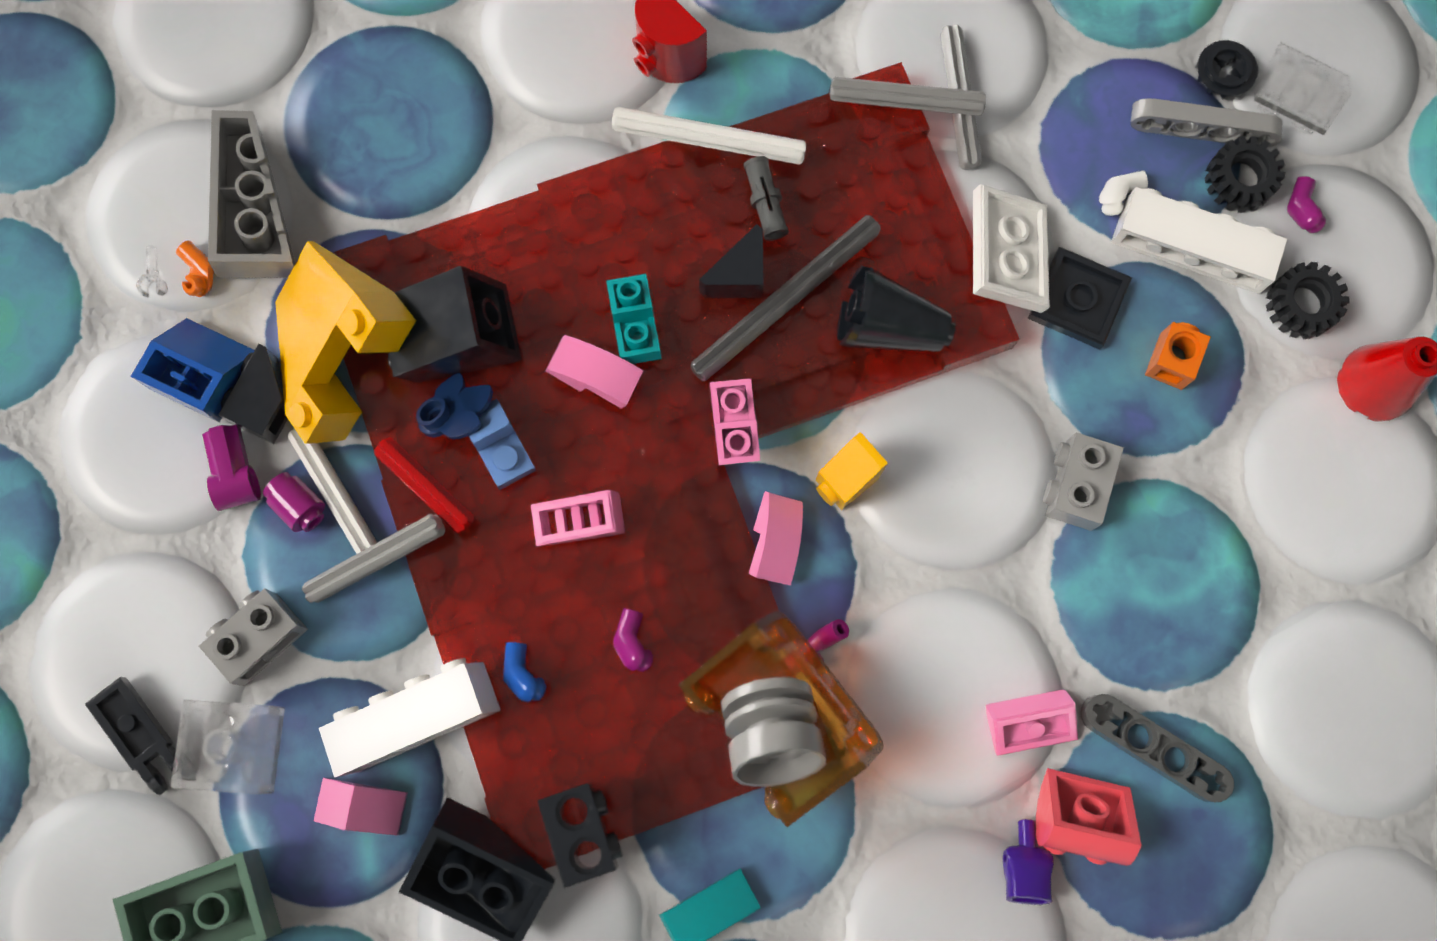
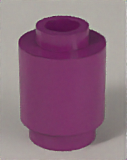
[263,472,325,532]

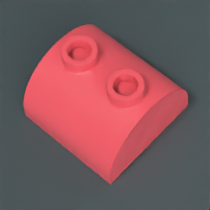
[1035,768,1142,866]

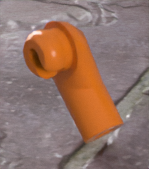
[176,240,214,297]

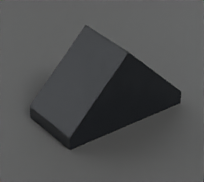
[699,224,764,298]

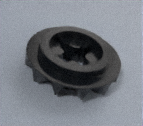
[1195,40,1258,99]

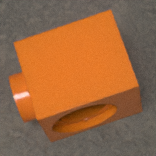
[1145,322,1211,390]

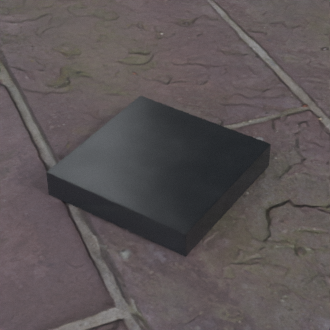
[1027,247,1132,350]

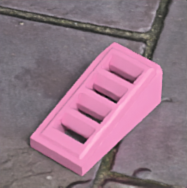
[531,490,625,547]

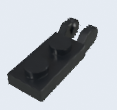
[85,677,190,796]

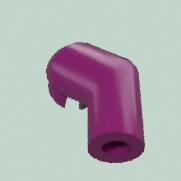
[1287,176,1326,233]
[613,608,653,672]
[797,619,849,671]

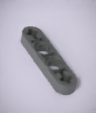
[1080,694,1234,802]

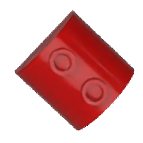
[632,0,707,83]

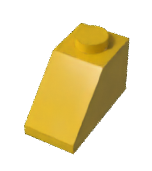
[815,432,888,510]

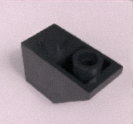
[219,343,288,444]

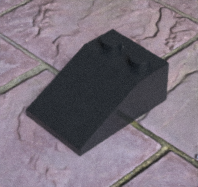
[399,797,556,941]

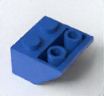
[131,318,254,423]

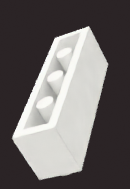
[1111,187,1287,294]
[319,658,501,777]

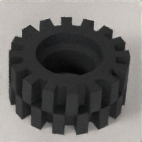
[1205,136,1286,213]
[1266,262,1350,339]

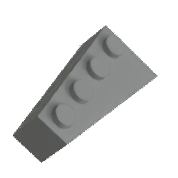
[208,110,296,278]

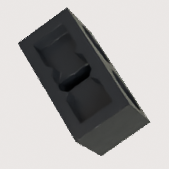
[537,782,623,888]

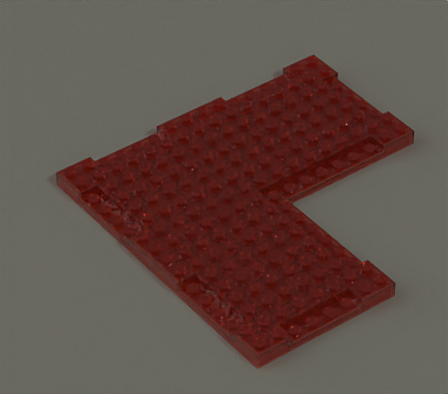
[332,62,1020,869]

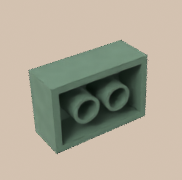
[112,849,283,941]

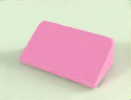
[986,690,1078,756]

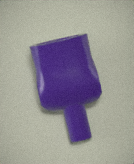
[1002,820,1054,905]

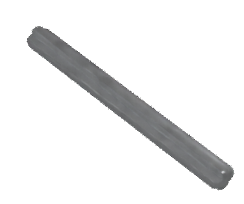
[691,215,881,381]

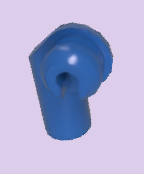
[503,642,546,702]

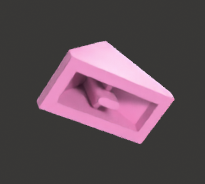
[314,778,408,836]

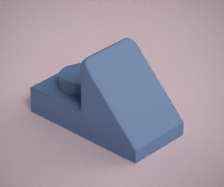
[469,399,536,490]

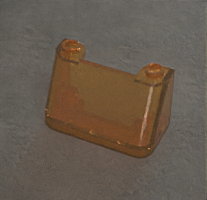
[679,611,884,827]

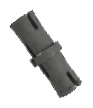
[744,156,789,241]

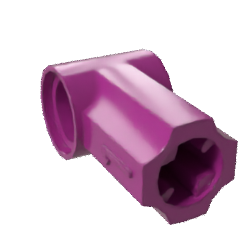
[202,425,261,511]

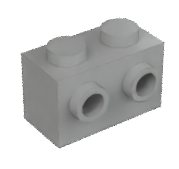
[1043,432,1124,531]
[199,588,308,686]

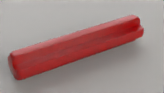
[374,437,475,534]

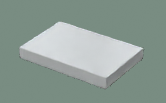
[973,184,1050,313]

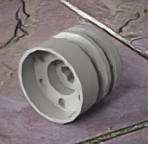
[721,677,826,787]

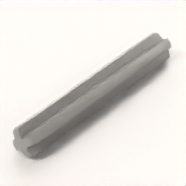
[941,25,982,170]
[830,77,986,116]
[302,514,445,603]

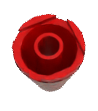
[1337,336,1437,422]

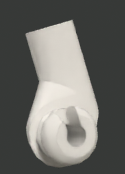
[1099,171,1148,216]

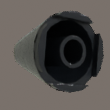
[836,265,956,352]

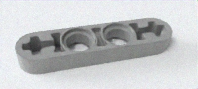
[1131,98,1283,147]

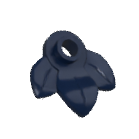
[416,373,493,439]

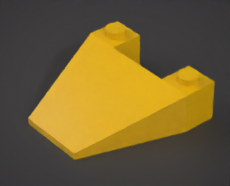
[275,241,416,444]

